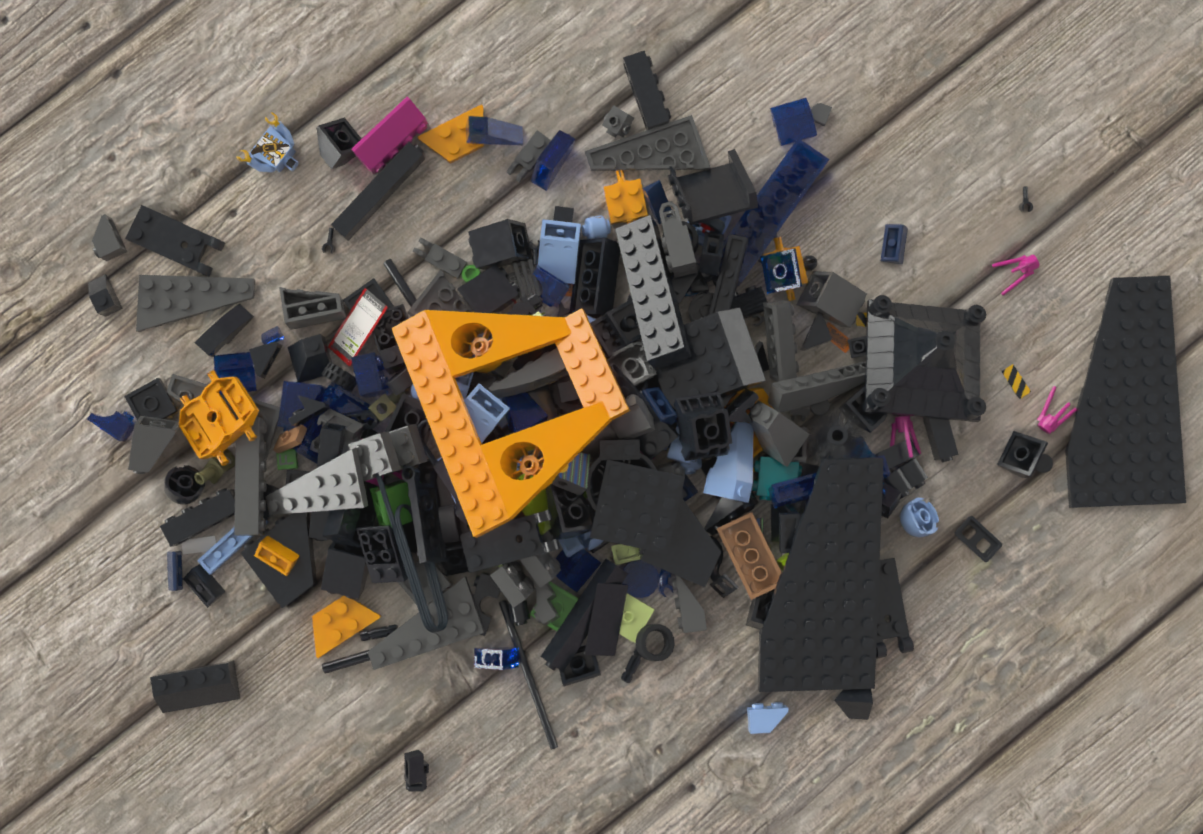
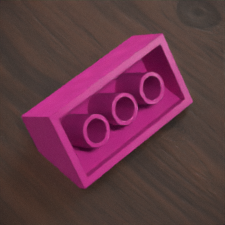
[352,96,428,175]

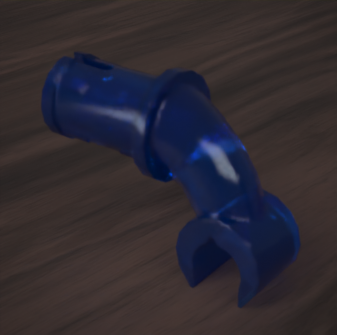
[658,569,673,597]

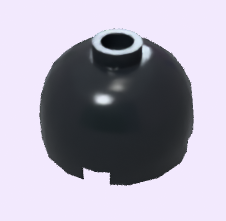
[164,465,205,505]

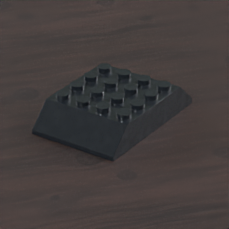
[648,308,766,413]

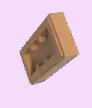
[273,425,307,454]

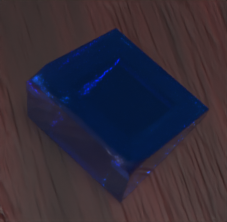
[261,326,284,345]

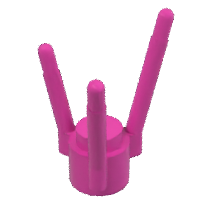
[992,255,1039,295]
[1037,386,1077,434]
[890,416,921,458]

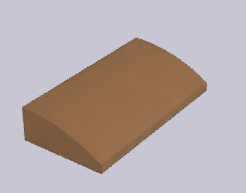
[717,511,781,600]

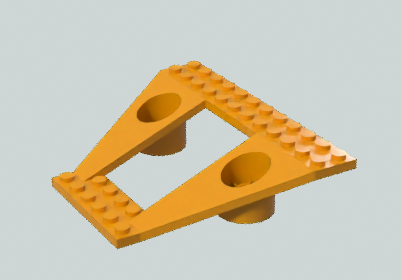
[391,308,630,538]

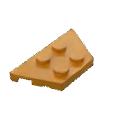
[417,104,484,164]
[312,596,382,659]

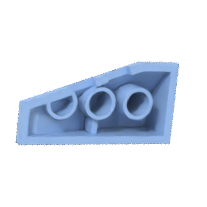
[703,422,753,503]

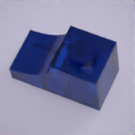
[533,265,569,307]
[87,411,136,442]
[474,647,519,670]

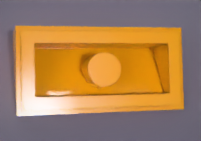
[254,536,299,576]

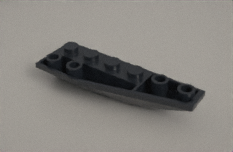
[322,429,379,549]

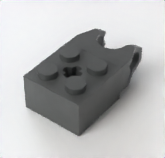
[659,201,697,278]

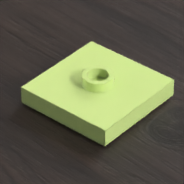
[619,593,655,643]

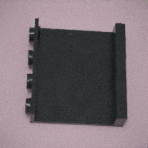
[667,149,758,226]

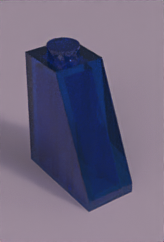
[530,130,576,191]
[277,381,326,432]
[502,392,548,434]

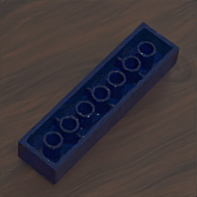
[719,138,830,286]

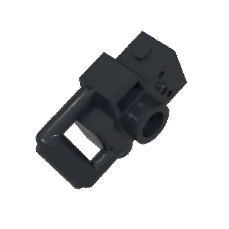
[404,750,429,792]

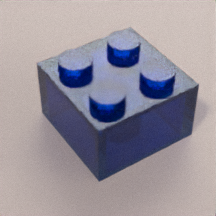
[351,352,389,399]

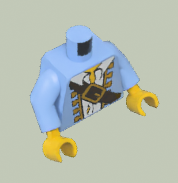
[236,112,299,173]

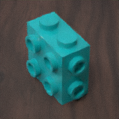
[752,457,802,503]

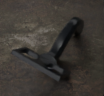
[710,536,739,598]

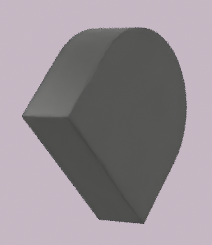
[810,103,832,126]

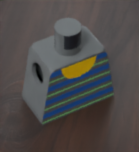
[552,453,590,495]

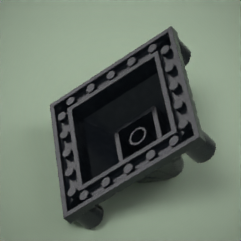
[864,295,987,422]

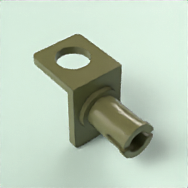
[369,391,406,422]
[194,449,235,484]

